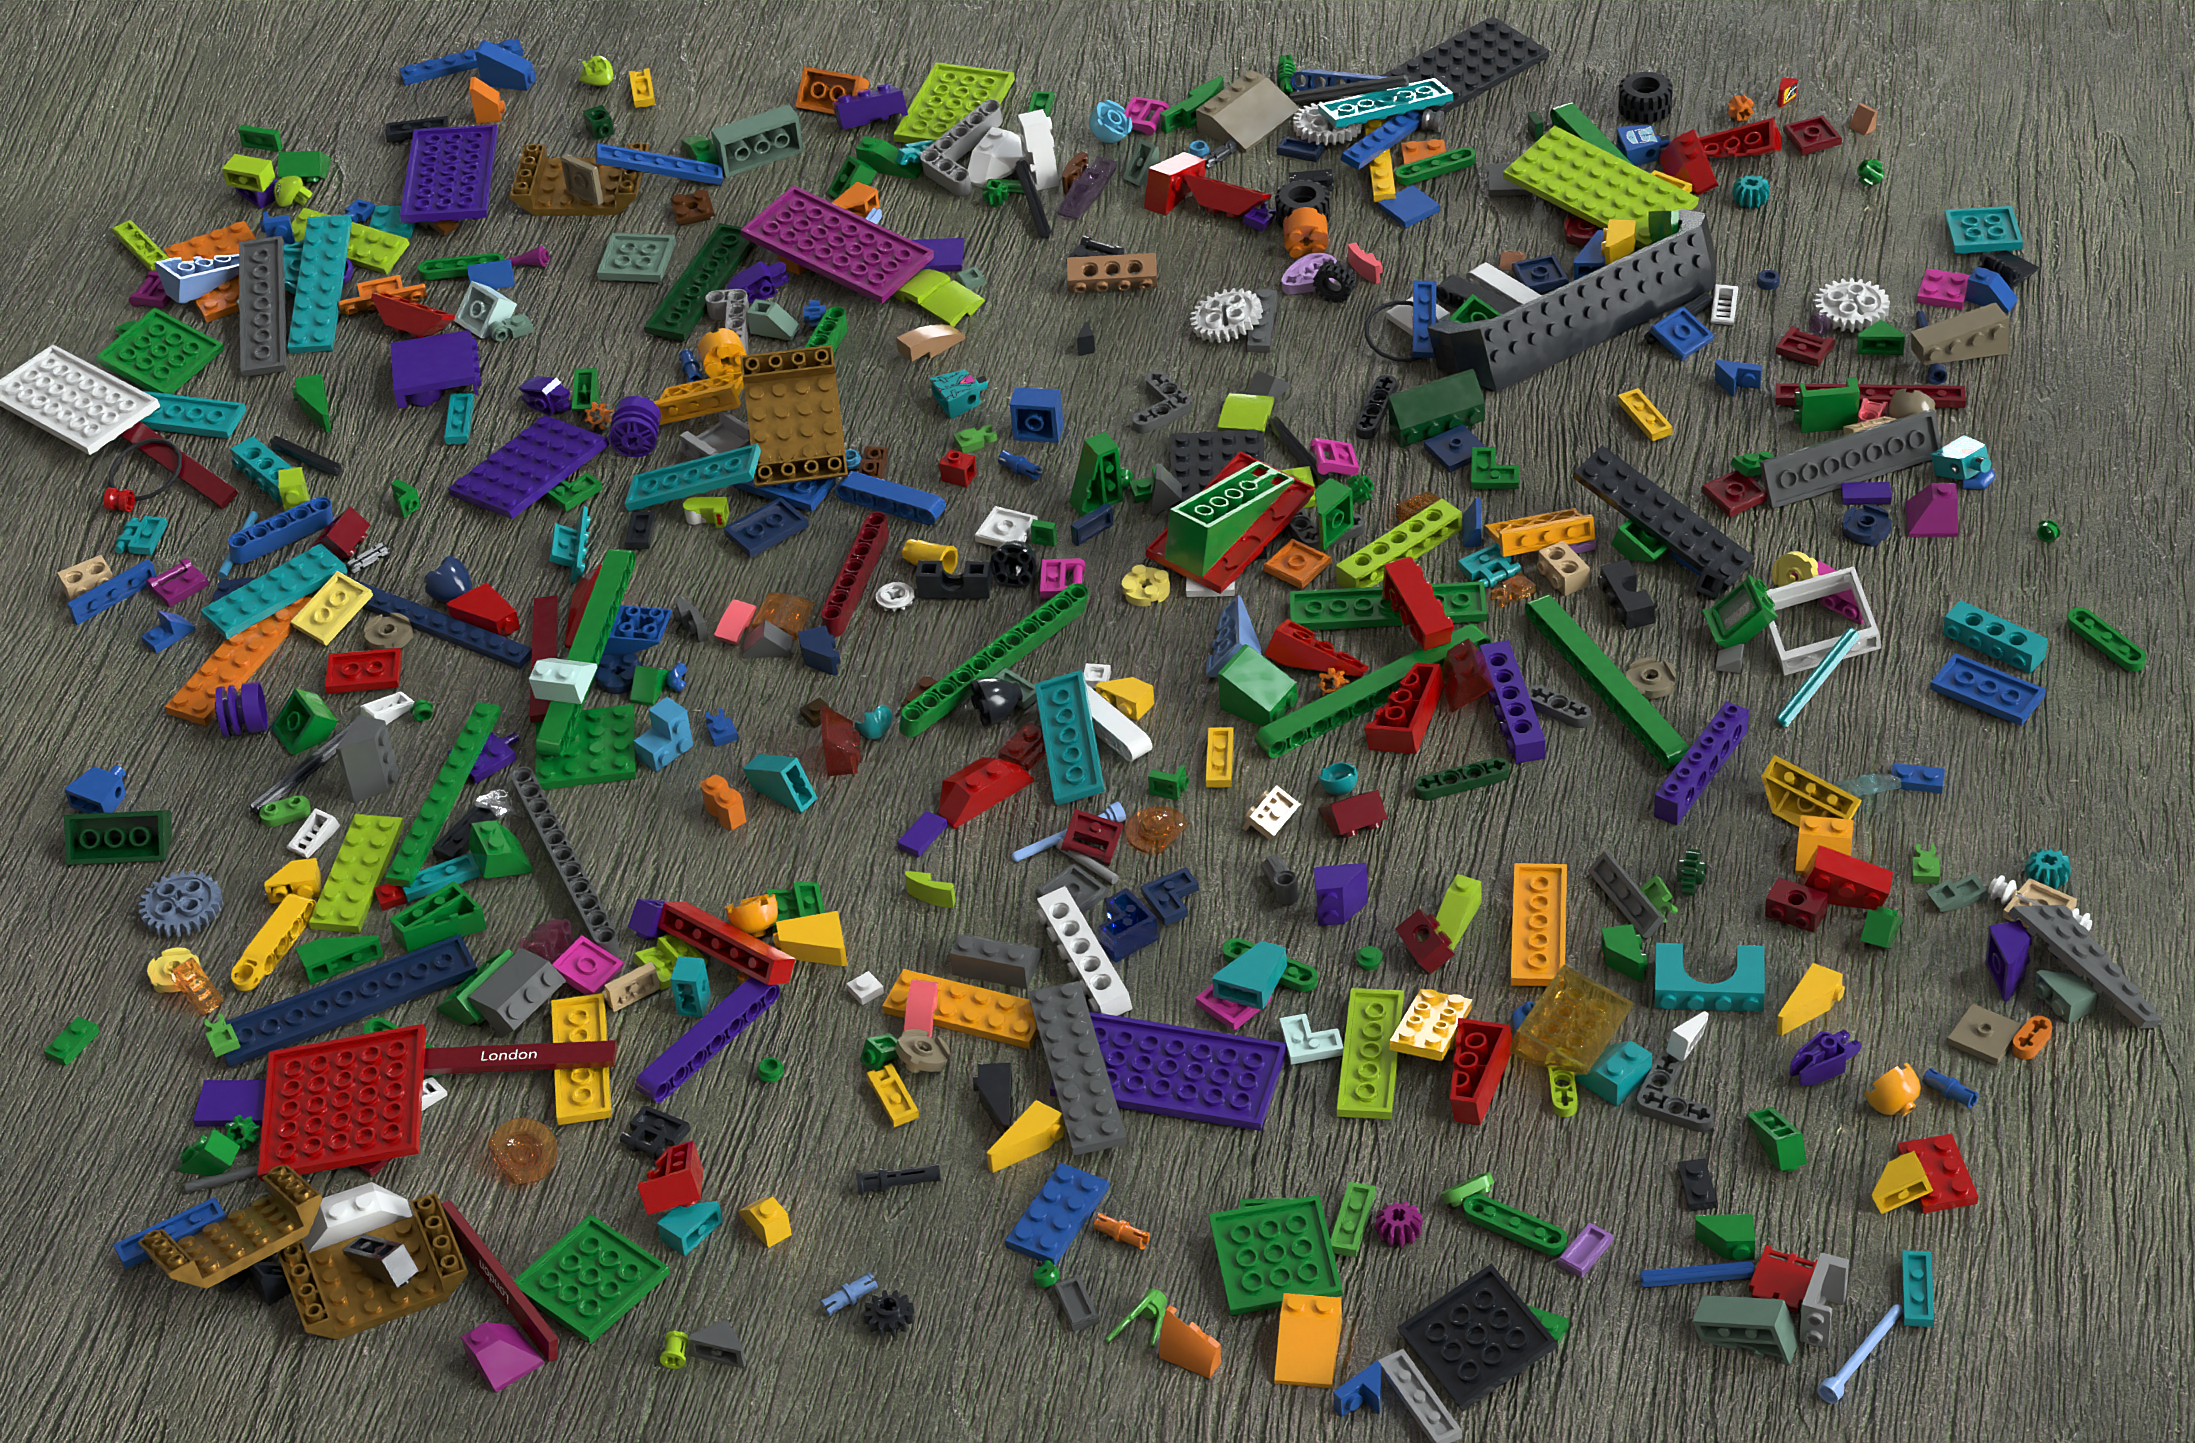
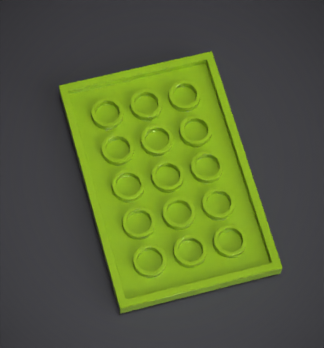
[893,62,1015,151]

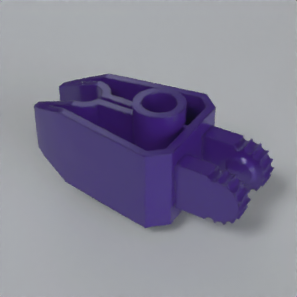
[727,262,790,303]
[518,376,572,416]
[1790,1030,1862,1085]

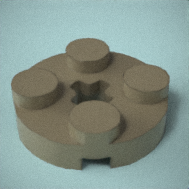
[364,613,414,650]
[1626,657,1676,700]
[895,1029,950,1073]

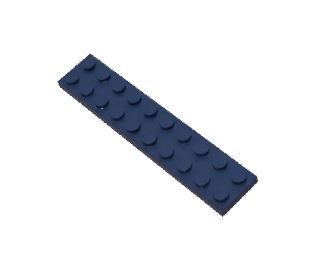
[223,934,478,1068]

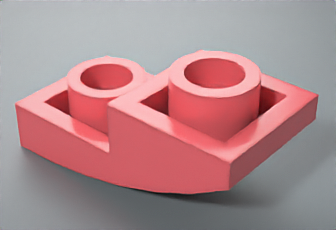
[1348,242,1383,284]
[714,599,756,646]
[904,979,938,1037]

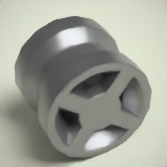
[1422,108,1444,132]

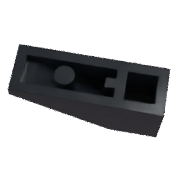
[973,1063,1013,1136]
[342,1234,419,1288]

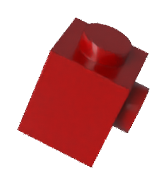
[938,449,977,487]

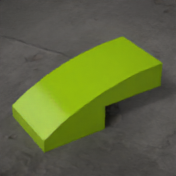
[905,871,956,909]

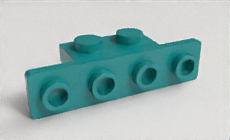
[549,506,591,583]

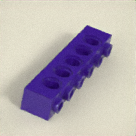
[1476,640,1545,764]
[1654,701,1749,825]

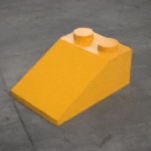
[1274,1293,1342,1388]

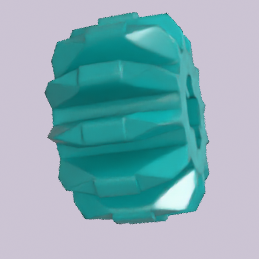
[1732,174,1770,209]
[2025,847,2071,890]

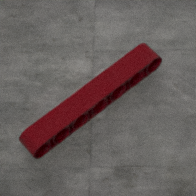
[821,512,889,637]

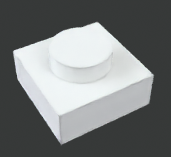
[1084,663,1111,688]
[847,971,884,1005]

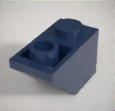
[797,625,841,676]

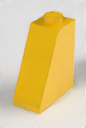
[773,911,848,966]

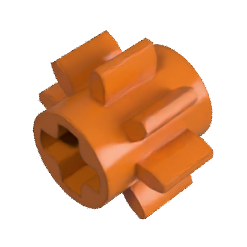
[1727,94,1754,122]
[584,402,613,429]
[1317,668,1350,696]

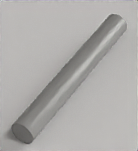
[1056,840,1119,885]

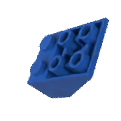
[602,605,672,656]

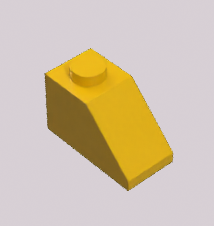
[1872,1151,1933,1215]
[739,1196,792,1248]

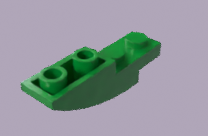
[1160,75,1224,134]

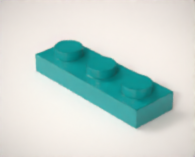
[444,393,474,444]
[401,853,480,902]
[1902,1250,1934,1327]

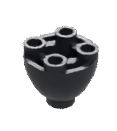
[990,540,1038,588]
[970,677,1023,728]

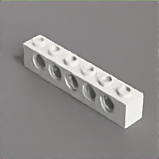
[1036,886,1133,1016]

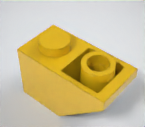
[1601,219,1636,265]
[1095,677,1155,721]
[264,858,321,904]

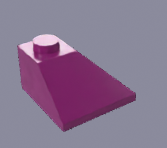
[1905,483,1958,537]
[461,1322,544,1393]

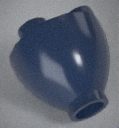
[424,555,472,604]

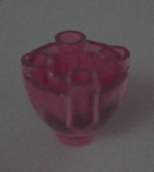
[519,918,574,964]

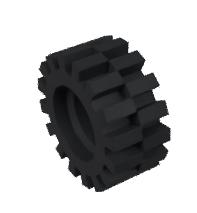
[1313,260,1357,303]

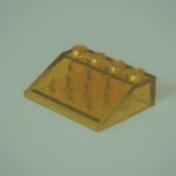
[1509,964,1635,1074]

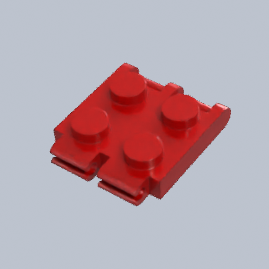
[1749,1245,1818,1313]

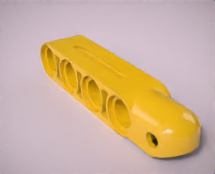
[231,893,316,992]

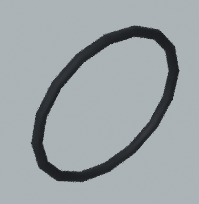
[1364,300,1439,362]
[109,438,182,501]

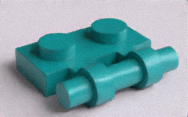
[114,516,168,555]
[1458,543,1521,588]

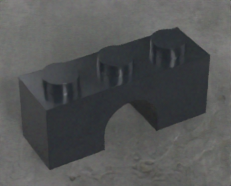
[1597,559,1655,630]
[915,560,992,599]

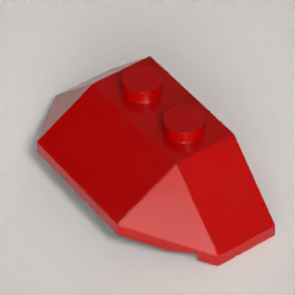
[1659,129,1719,195]
[1185,174,1272,218]
[371,292,455,338]
[938,757,1034,829]

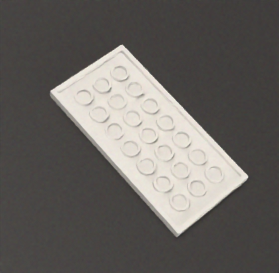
[0,345,160,455]

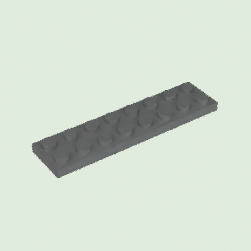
[239,236,287,377]
[1759,409,1942,509]
[1028,981,1127,1156]

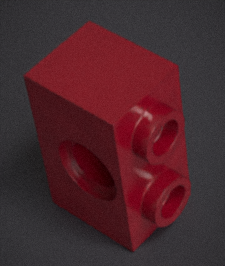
[1765,877,1828,933]
[1395,909,1455,974]

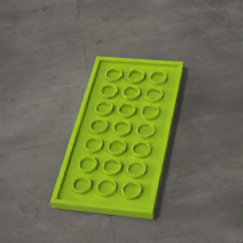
[1503,126,1699,249]

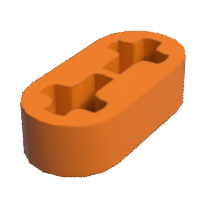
[2012,1016,2052,1060]

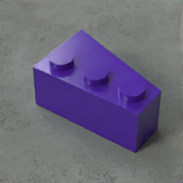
[832,83,908,129]

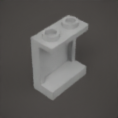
[680,411,751,460]
[1799,1253,1849,1348]

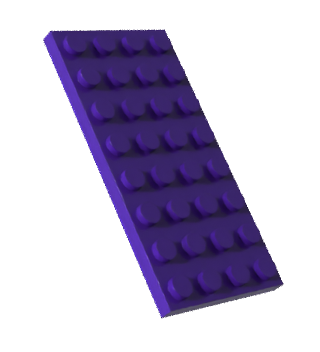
[400,124,498,224]
[1049,1012,1287,1131]

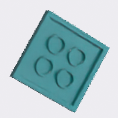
[1944,206,2023,254]

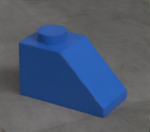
[1966,267,2018,314]

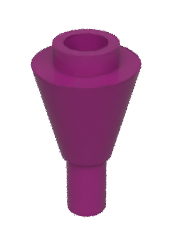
[509,246,550,267]

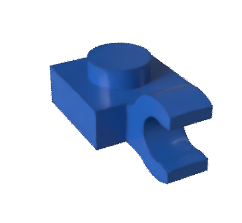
[344,199,375,223]

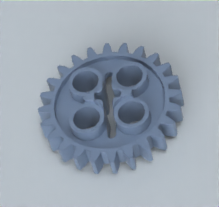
[138,870,223,938]

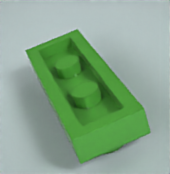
[1330,1181,1377,1257]

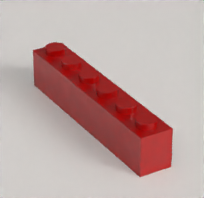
[658,901,795,985]

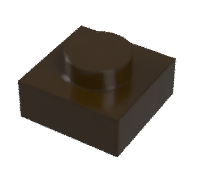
[800,697,835,728]

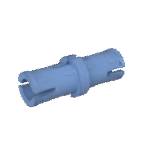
[820,1272,878,1316]

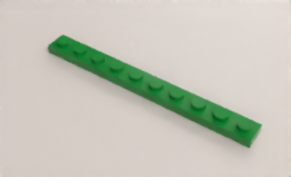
[385,702,501,888]

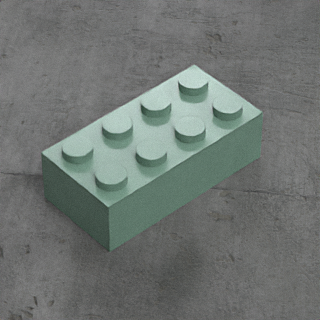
[711,104,804,177]

